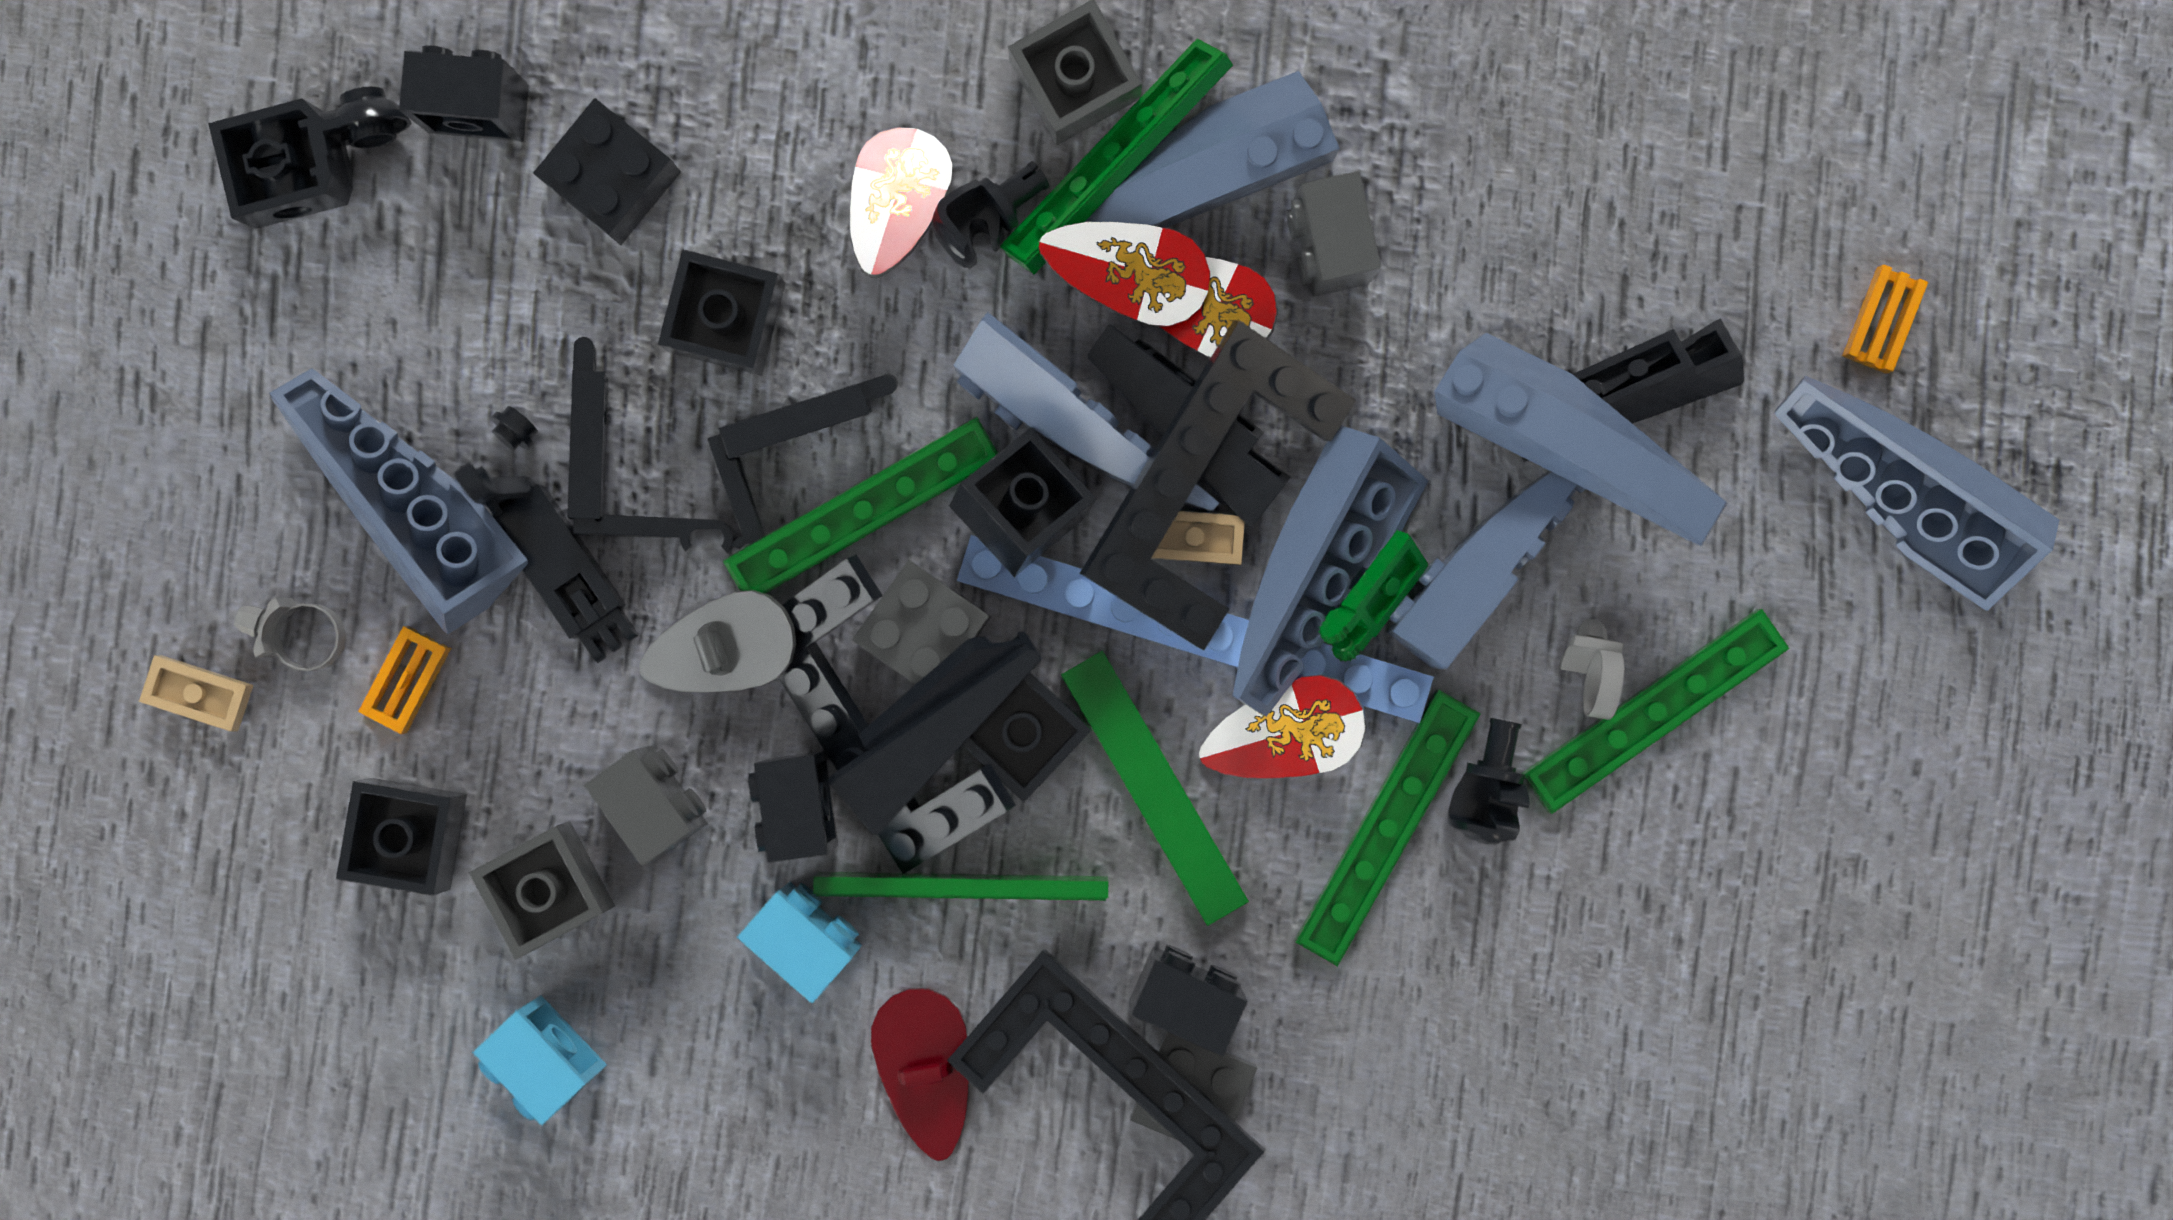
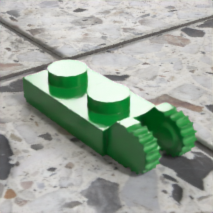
[1318,530,1428,663]

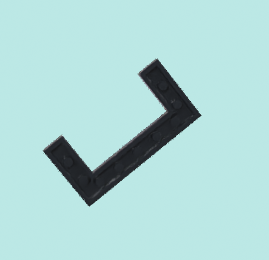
[1079,320,1356,650]
[779,554,1016,874]
[947,949,1266,1220]

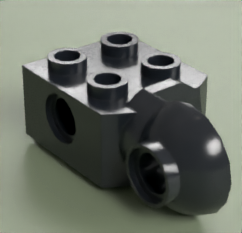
[208,86,412,229]

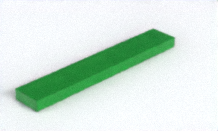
[1000,38,1233,275]
[723,417,998,594]
[1521,609,1790,814]
[1061,650,1249,926]
[1294,689,1481,967]
[813,872,1109,901]

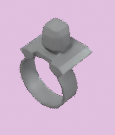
[234,597,346,671]
[1559,619,1624,720]

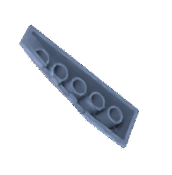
[1085,71,1340,228]
[1774,376,2060,611]
[1232,426,1428,717]
[1387,471,1586,669]

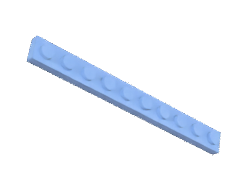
[957,535,1434,723]

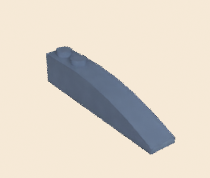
[953,312,1219,513]
[1434,333,1727,547]
[269,368,528,635]

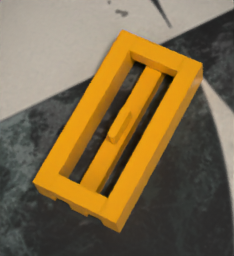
[1842,264,1928,374]
[358,626,451,734]

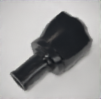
[933,161,1049,269]
[1447,718,1530,845]

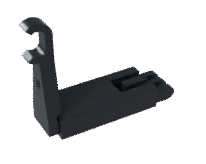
[567,337,733,553]
[707,374,898,549]
[453,462,639,663]

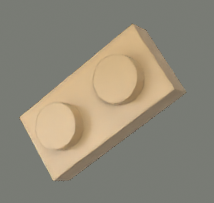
[1151,511,1245,565]
[139,655,254,732]

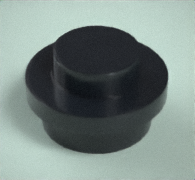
[491,406,538,450]

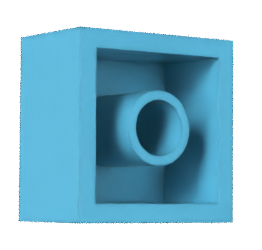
[737,882,862,1004]
[472,995,607,1126]

